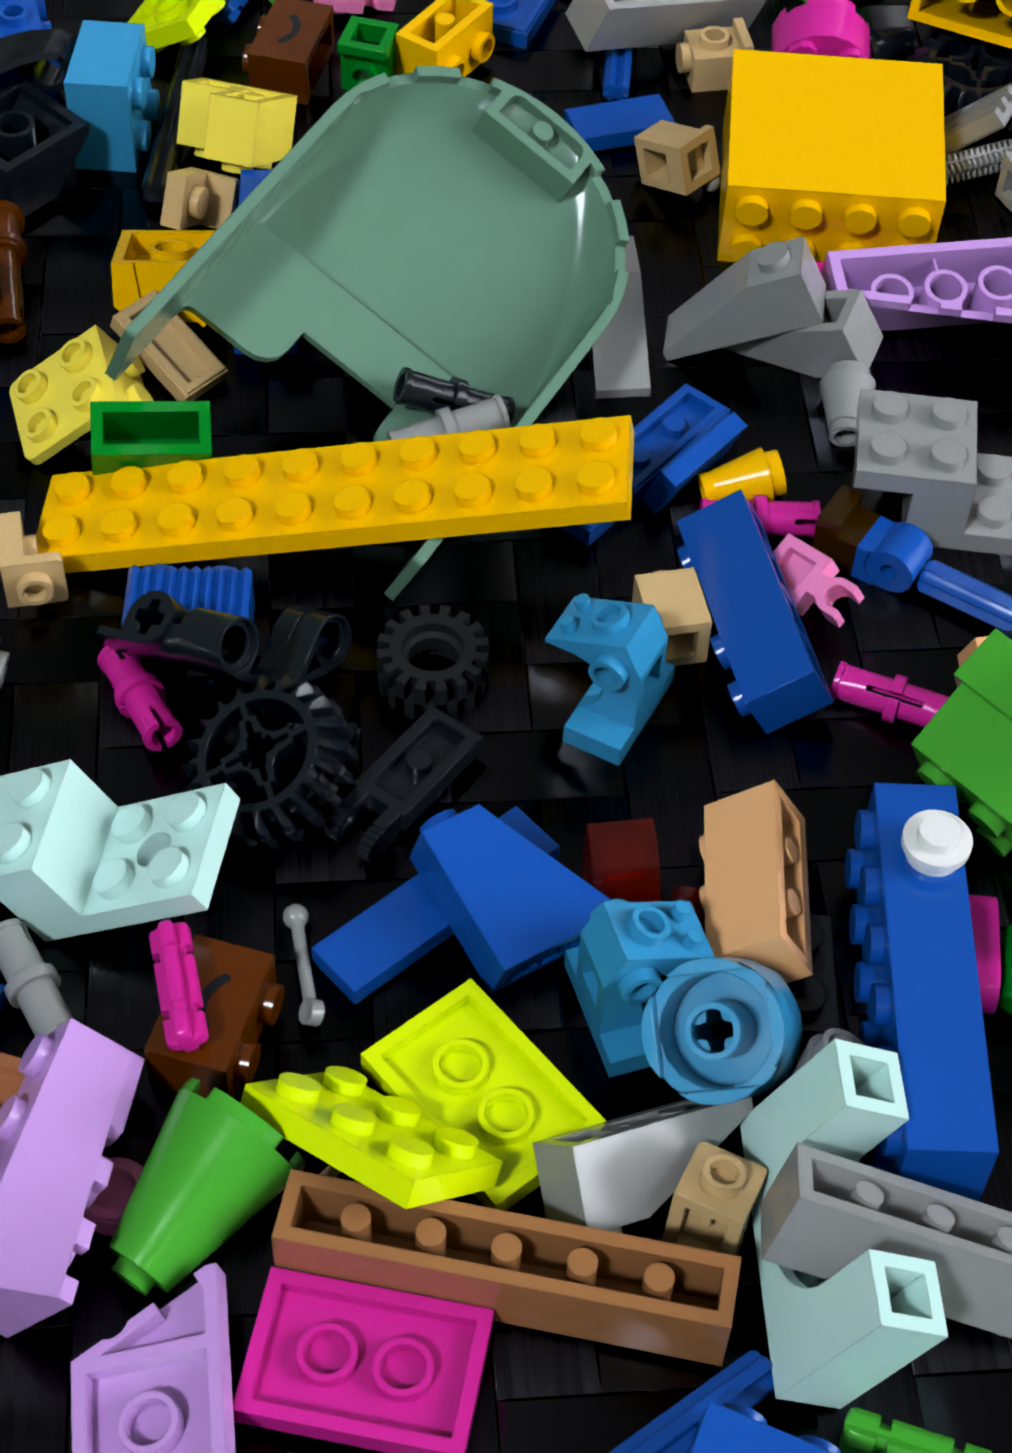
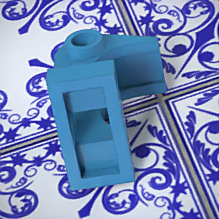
[545,593,675,766]
[564,899,715,1078]

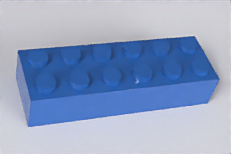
[845,783,999,1201]

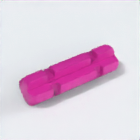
[149,919,209,1053]

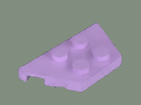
[71,1263,236,1453]

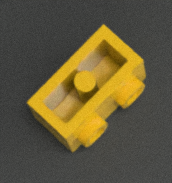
[395,0,495,77]

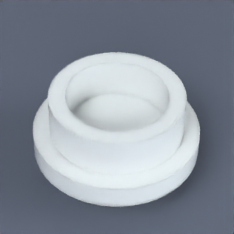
[901,810,973,877]

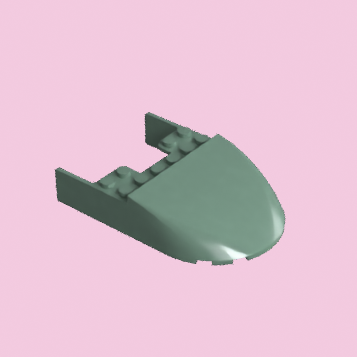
[105,66,630,601]

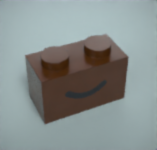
[242,0,335,105]
[144,934,285,1099]

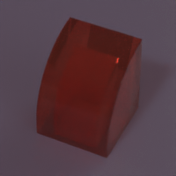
[582,818,660,902]

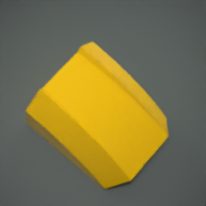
[111,230,216,328]

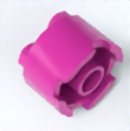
[771,0,870,59]

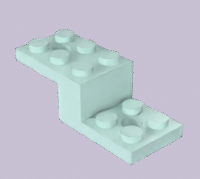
[0,759,240,942]

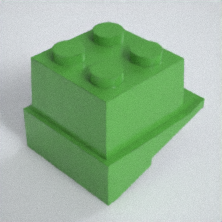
[911,628,1012,858]

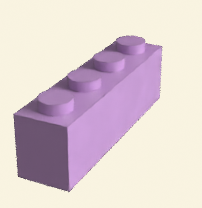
[821,237,1012,331]
[0,1018,145,1338]

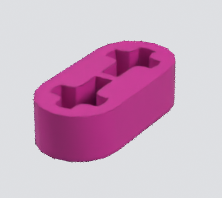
[969,894,1001,1015]

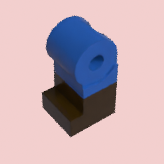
[812,484,933,593]

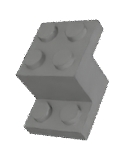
[853,388,1012,556]

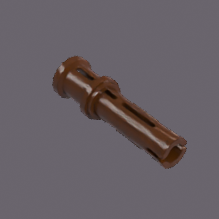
[0,200,28,344]

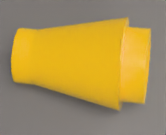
[698,447,787,501]

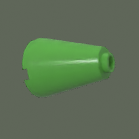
[107,1077,307,1296]

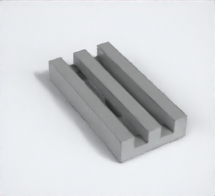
[944,84,1012,154]

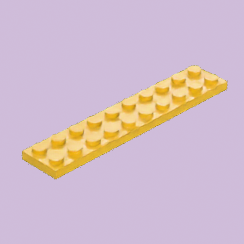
[36,415,635,574]

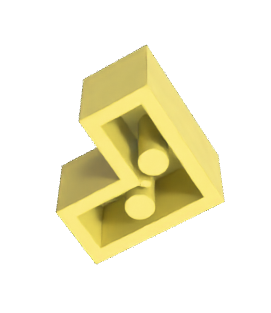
[176,77,298,174]

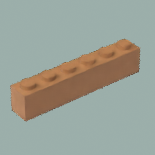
[271,1169,742,1367]

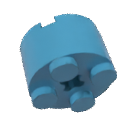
[641,957,802,1105]

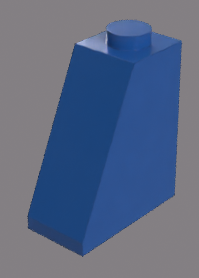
[410,804,611,994]

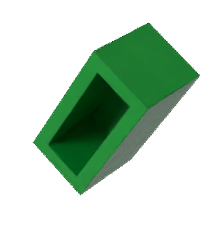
[90,401,212,476]

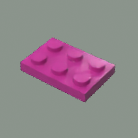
[233,1266,494,1453]

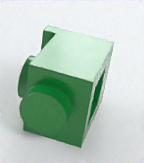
[337,15,400,90]

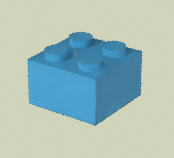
[63,20,160,173]

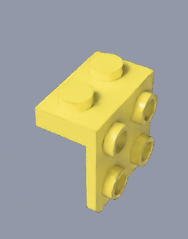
[9,324,154,465]

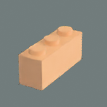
[699,779,813,984]

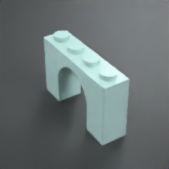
[740,1038,949,1409]

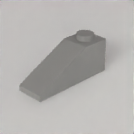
[587,236,651,399]
[663,236,826,361]
[722,289,884,378]
[533,1097,754,1234]

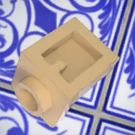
[160,167,240,230]
[0,511,69,608]
[662,1142,767,1256]

